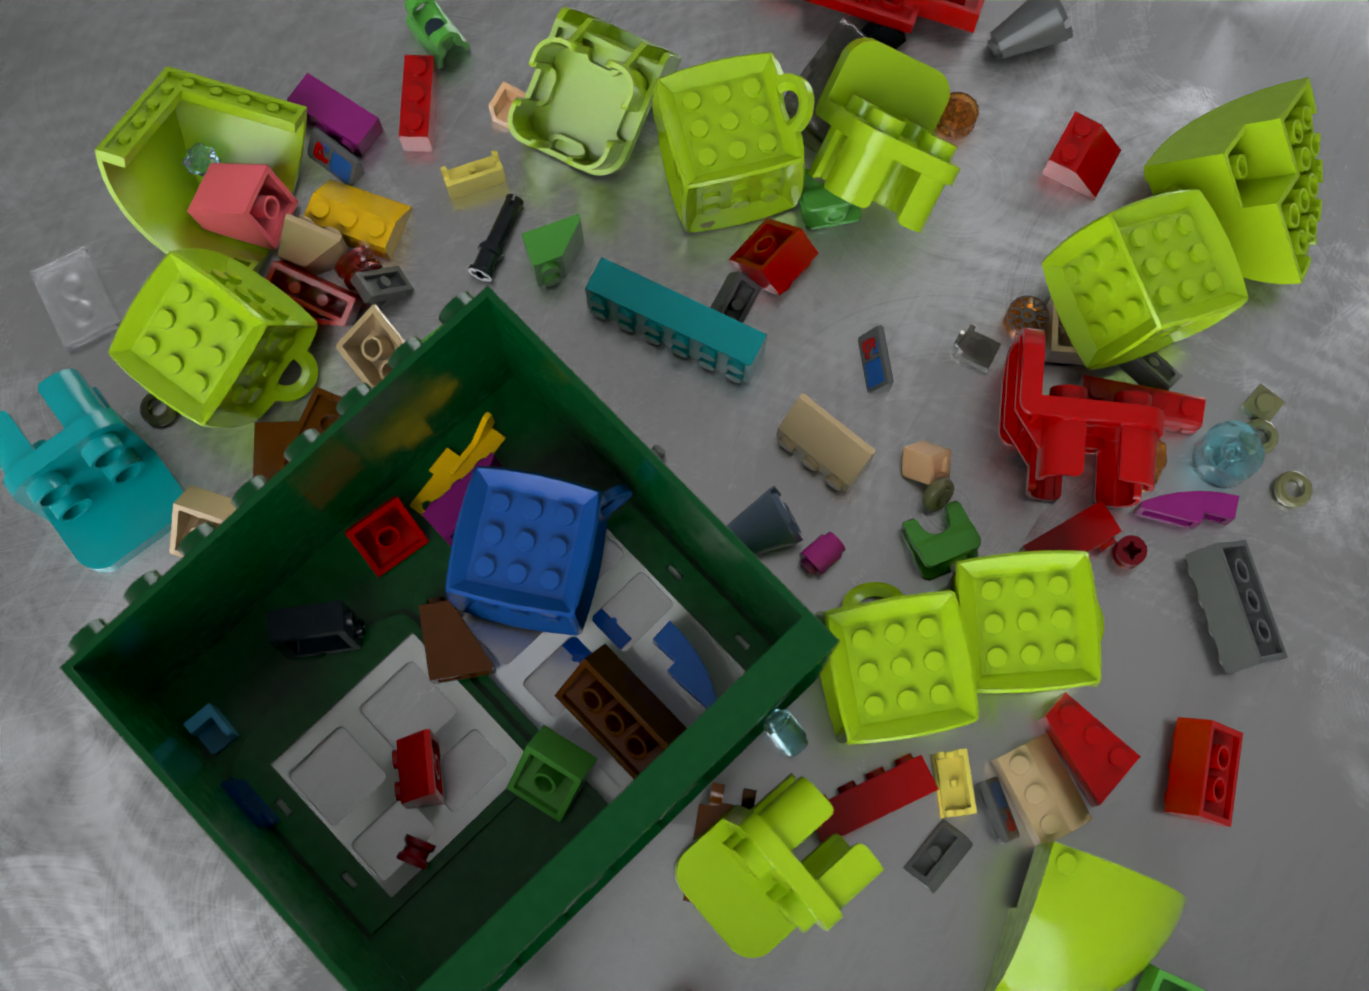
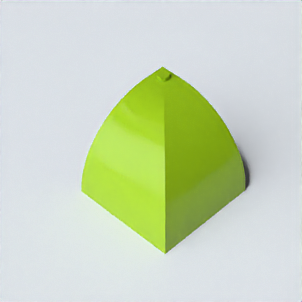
[95,66,307,273]

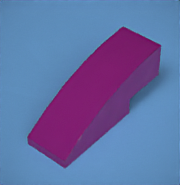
[1133,491,1240,529]

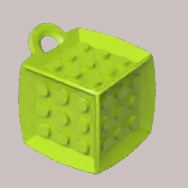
[652,52,814,233]
[1041,185,1249,370]
[108,248,318,428]
[950,550,1105,694]
[815,582,979,746]

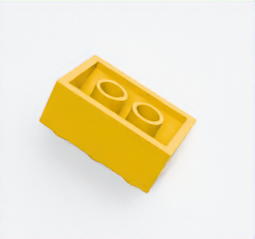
[304,179,413,261]

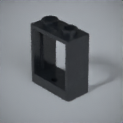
[267,600,366,659]

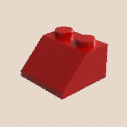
[1042,111,1121,200]
[728,218,819,296]
[392,729,445,809]

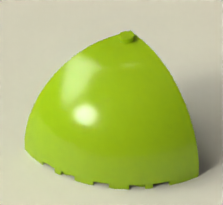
[1143,77,1323,284]
[984,841,1187,991]

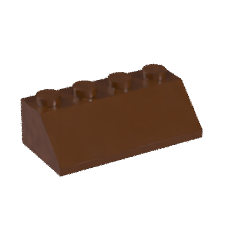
[554,644,687,779]

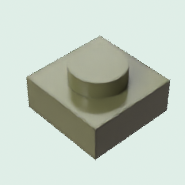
[1239,383,1285,422]

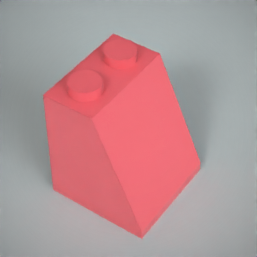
[187,163,299,250]

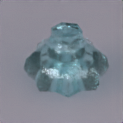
[182,143,221,176]

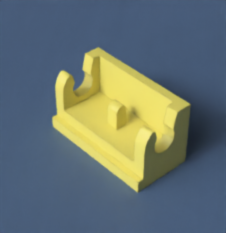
[440,149,507,200]
[931,748,977,819]

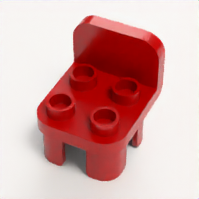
[999,327,1165,508]

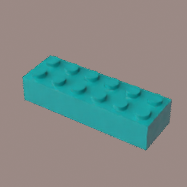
[585,257,767,384]

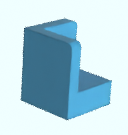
[183,703,240,755]

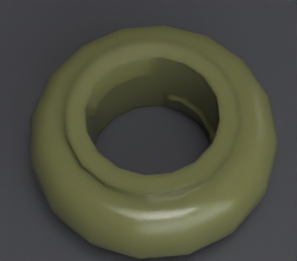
[140,393,177,427]
[1240,418,1279,455]
[1274,471,1313,508]
[922,477,955,512]

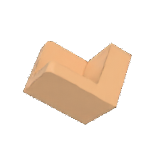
[489,81,526,129]
[902,441,951,485]

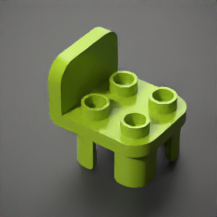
[508,6,682,176]
[808,37,961,233]
[674,773,884,958]

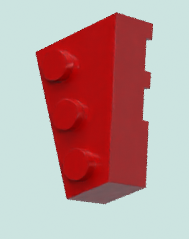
[265,260,363,327]
[1038,692,1141,807]

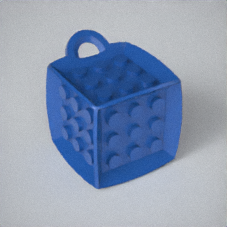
[446,466,632,636]

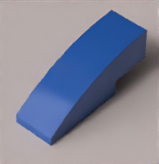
[653,621,717,710]

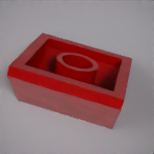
[344,495,430,578]

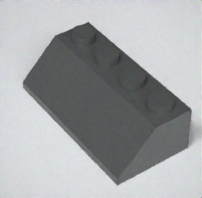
[1185,540,1288,674]

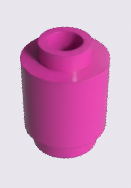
[799,531,846,577]

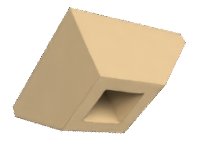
[278,213,353,275]

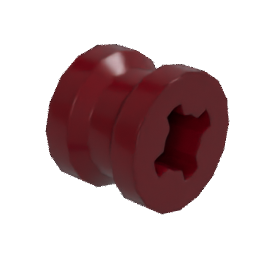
[1111,535,1148,570]
[396,833,436,870]

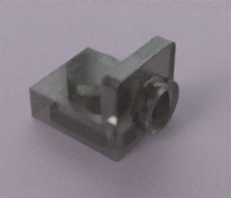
[954,323,1001,373]

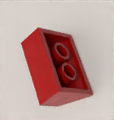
[1164,717,1243,827]

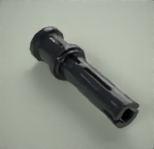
[467,194,524,282]

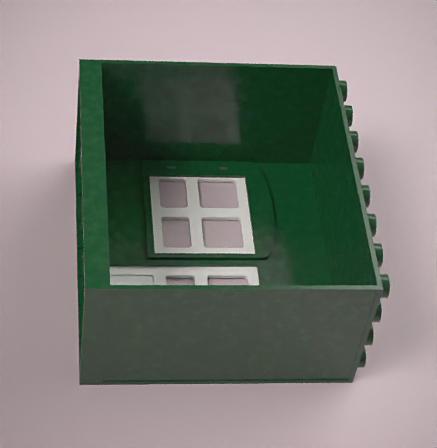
[59,286,840,991]

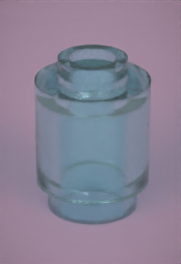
[763,709,808,757]

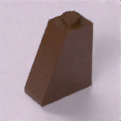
[419,597,496,684]

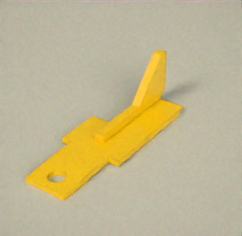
[410,412,506,516]

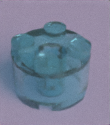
[1192,420,1265,489]

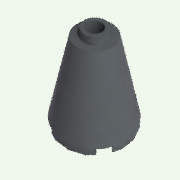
[987,0,1073,59]

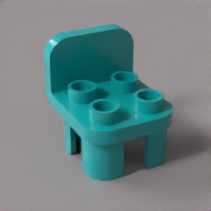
[0,368,185,573]

